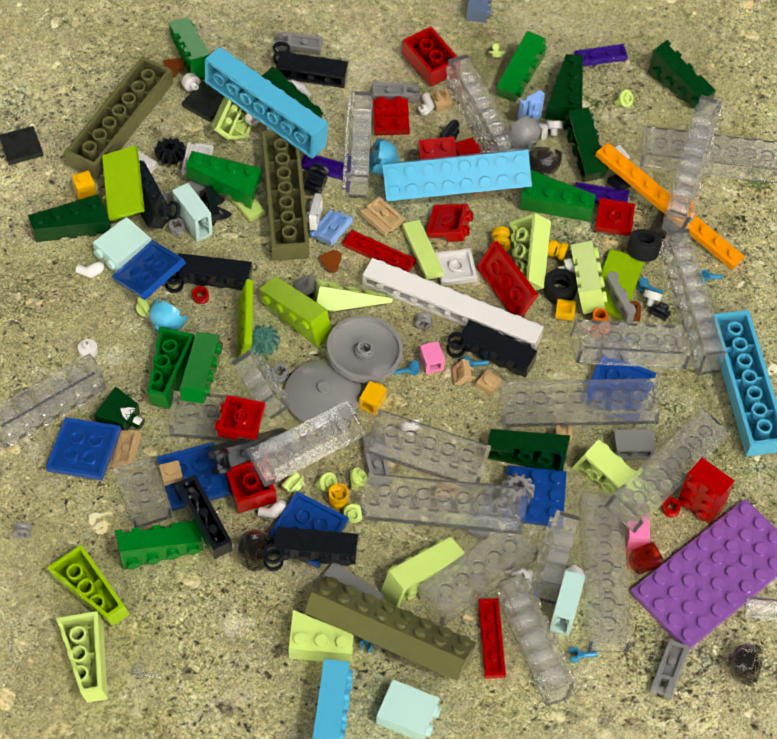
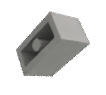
[612,428,656,460]

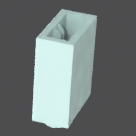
[172,183,213,242]
[93,217,151,272]
[549,570,586,636]
[376,679,442,739]

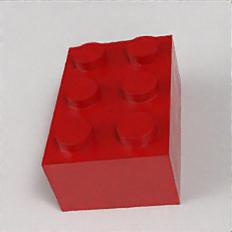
[402,26,460,87]
[678,457,735,524]

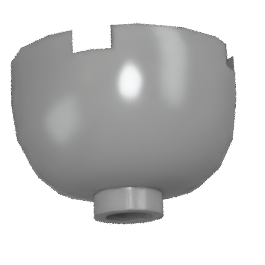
[504,115,541,149]

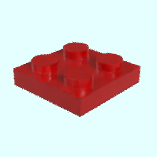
[595,198,635,237]

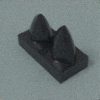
[200,186,232,226]

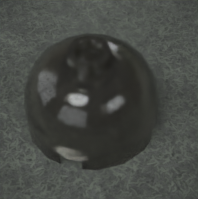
[529,147,562,176]
[235,530,275,572]
[727,643,763,687]

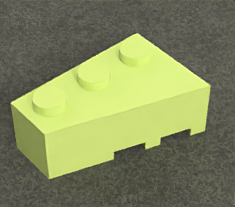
[289,610,354,664]

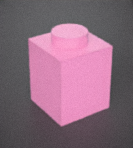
[419,342,445,374]
[626,520,650,549]

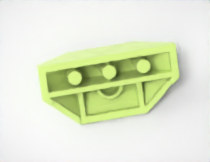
[211,97,252,140]

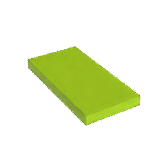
[102,145,145,221]
[600,249,645,320]
[237,279,253,364]

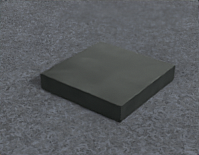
[182,81,225,122]
[0,126,44,165]

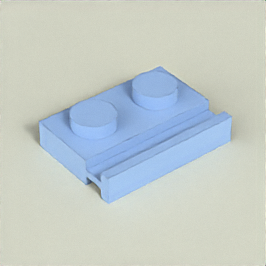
[517,90,545,121]
[310,209,353,246]

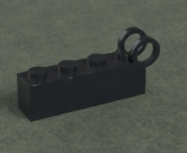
[273,41,349,88]
[139,160,181,229]
[165,253,252,293]
[446,320,537,378]
[208,427,294,474]
[174,475,233,560]
[263,526,358,571]

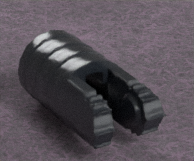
[438,120,460,140]

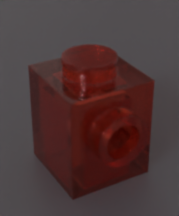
[629,541,663,576]

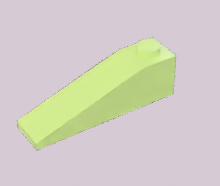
[313,279,393,312]

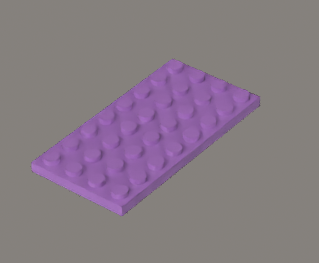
[630,499,777,649]

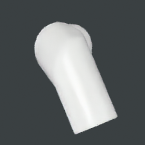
[289,80,311,98]
[418,93,434,116]
[75,262,104,278]
[258,500,286,519]

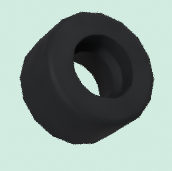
[627,229,662,262]
[543,268,578,304]

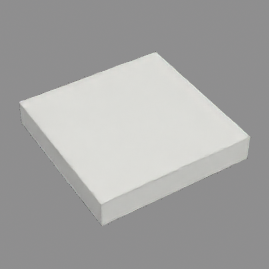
[435,248,478,286]

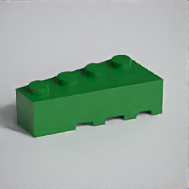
[169,17,210,81]
[497,31,547,103]
[186,151,261,209]
[519,170,596,222]
[147,326,195,409]
[180,332,222,404]
[115,521,203,570]

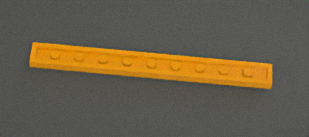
[595,142,745,270]

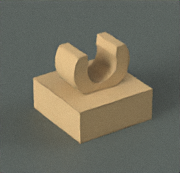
[431,89,453,111]
[452,359,476,386]

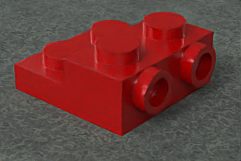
[373,96,410,136]
[426,203,474,242]
[215,395,266,440]

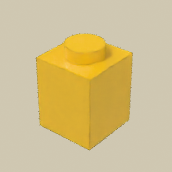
[71,170,97,200]
[359,381,387,416]

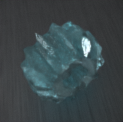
[250,324,280,357]

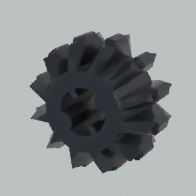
[155,136,186,167]
[304,163,330,194]

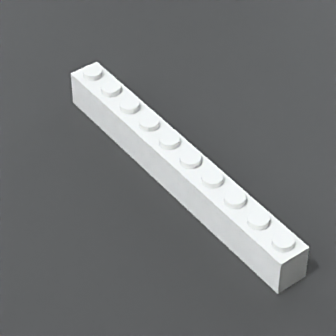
[362,258,544,350]

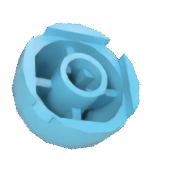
[368,138,400,175]
[149,298,188,331]

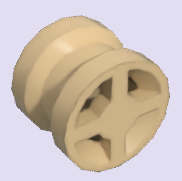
[554,425,572,445]

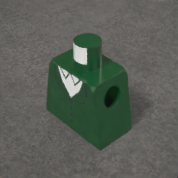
[94,387,145,430]

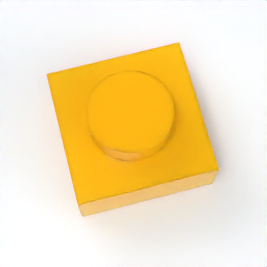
[555,299,576,321]

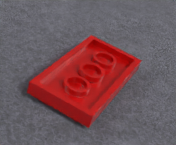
[476,241,538,318]

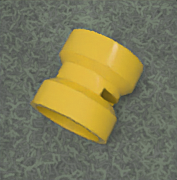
[492,226,511,251]
[547,239,569,261]
[329,483,349,510]

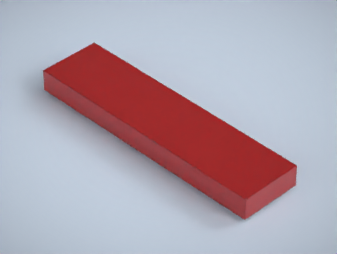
[343,229,416,273]
[478,598,506,679]

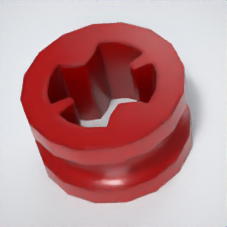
[192,286,210,305]
[662,497,681,518]

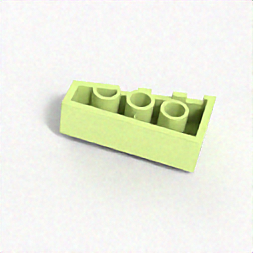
[510,213,551,291]
[571,241,608,314]
[572,439,658,515]
[380,537,466,608]
[56,611,108,703]

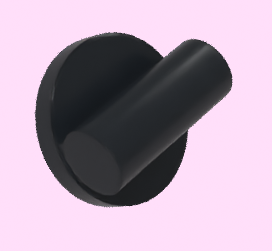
[649,301,671,322]

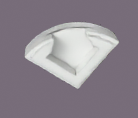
[538,123,548,141]

